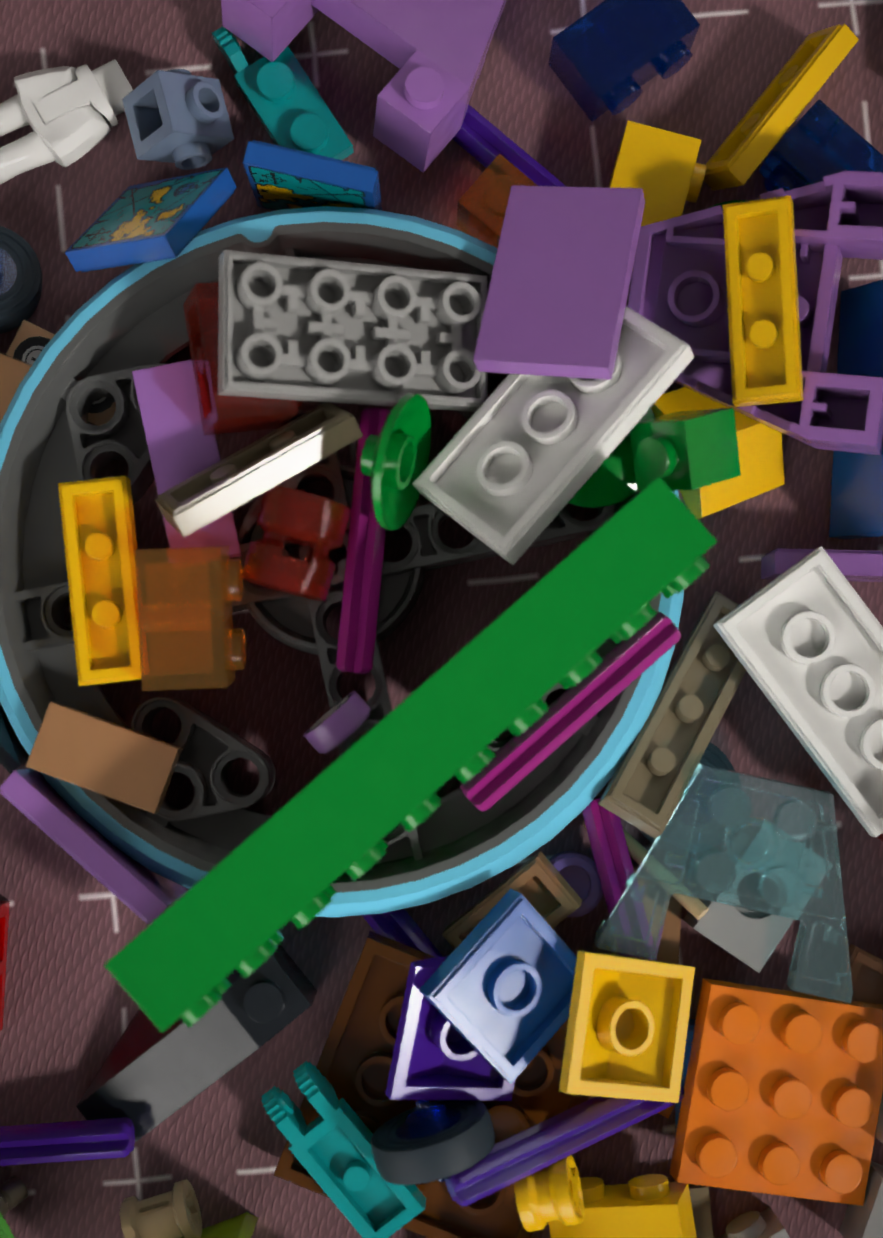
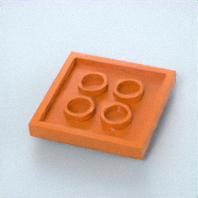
[669,978,883,1206]

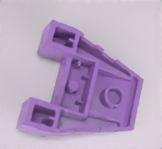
[221,0,506,173]
[628,171,883,455]

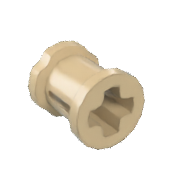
[120,1179,202,1238]

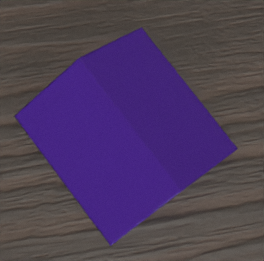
[385,955,516,1101]

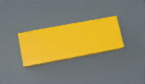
[704,24,859,190]
[723,195,803,407]
[58,476,151,686]

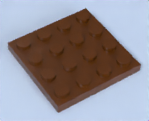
[273,931,589,1238]

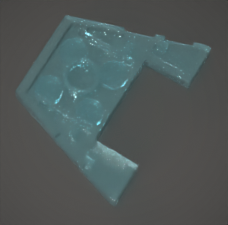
[594,763,853,1003]

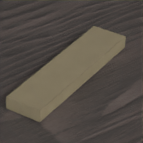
[598,591,746,839]

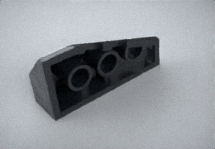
[76,943,317,1142]

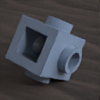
[122,69,234,170]

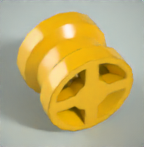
[514,1155,584,1232]

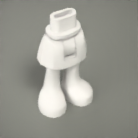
[0,59,133,185]

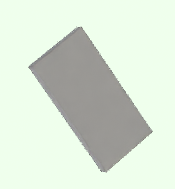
[218,250,488,412]

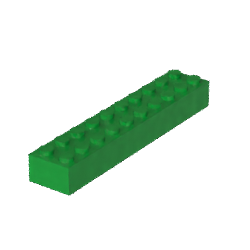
[104,476,718,1033]

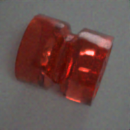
[241,486,351,602]

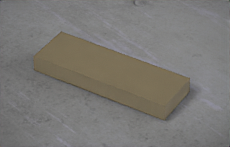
[155,402,363,537]

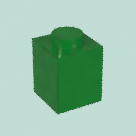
[630,408,741,491]

